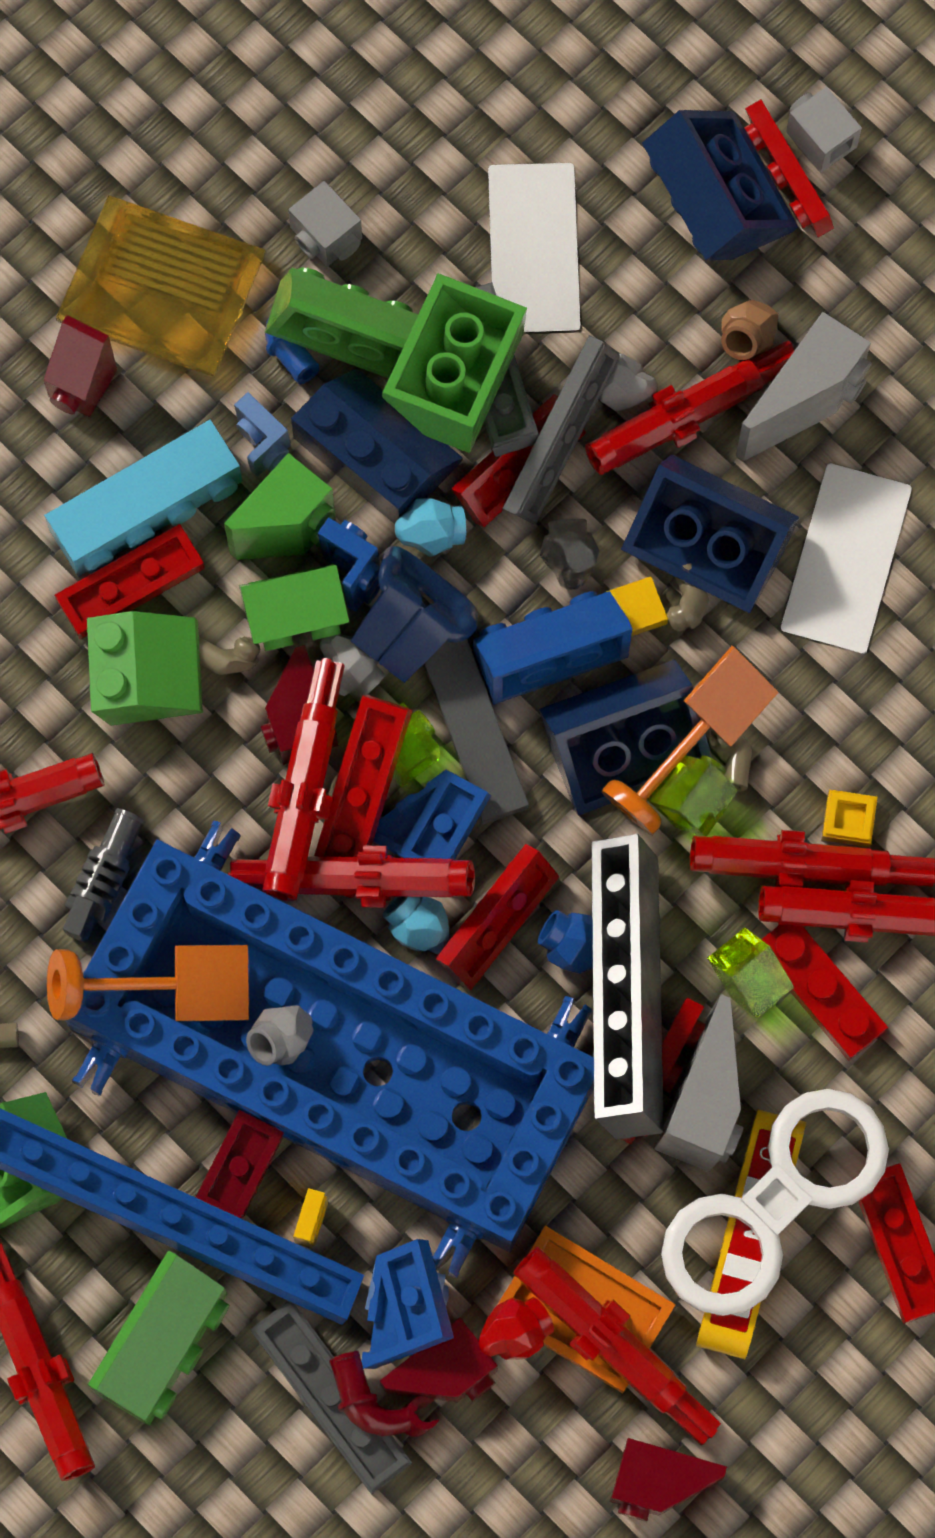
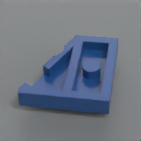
[373,769,491,860]
[361,1239,454,1369]

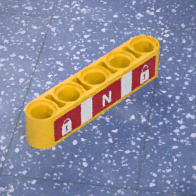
[696,1109,806,1360]

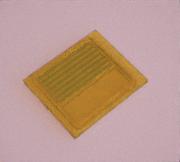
[56,195,266,377]

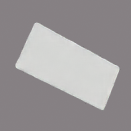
[488,163,580,332]
[781,463,912,653]

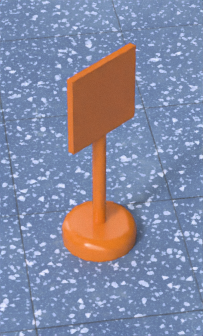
[601,646,779,836]
[47,945,249,1021]

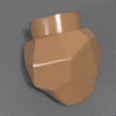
[721,300,779,360]

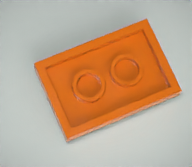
[497,1225,676,1394]

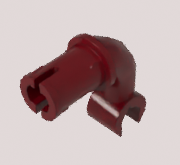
[329,1351,439,1437]

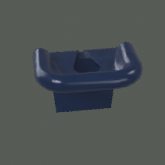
[351,546,478,683]

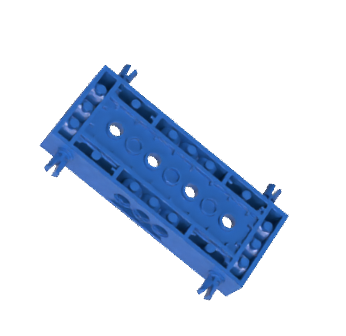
[65,821,594,1278]

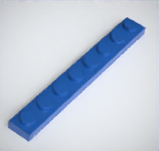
[0,1108,364,1325]

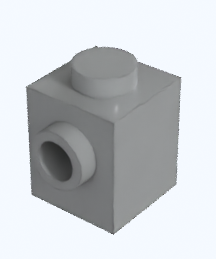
[786,86,862,173]
[288,181,362,267]

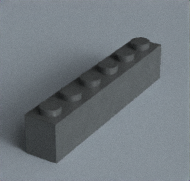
[592,834,664,1140]

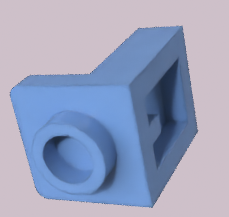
[234,392,291,476]

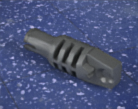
[63,808,145,943]

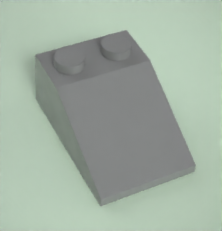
[736,312,872,462]
[654,994,744,1172]

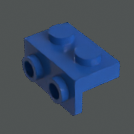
[318,517,380,612]

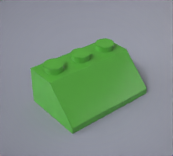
[265,267,418,378]
[382,273,527,453]
[88,1250,230,1426]

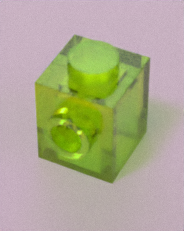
[393,702,440,788]
[648,755,738,837]
[707,927,794,1018]

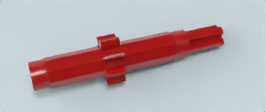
[585,340,795,475]
[262,658,345,901]
[0,753,105,834]
[690,830,935,888]
[228,846,475,908]
[758,880,935,943]
[0,1238,95,1481]
[513,1247,721,1446]

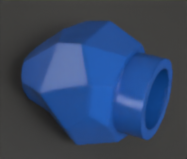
[538,910,593,974]

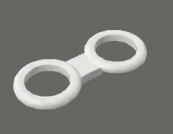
[661,1089,889,1316]

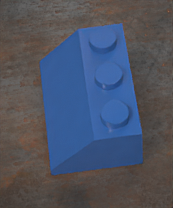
[473,591,632,705]

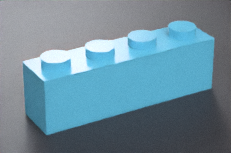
[44,420,243,577]

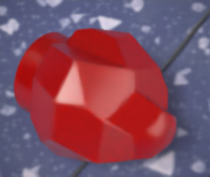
[479,1297,554,1360]

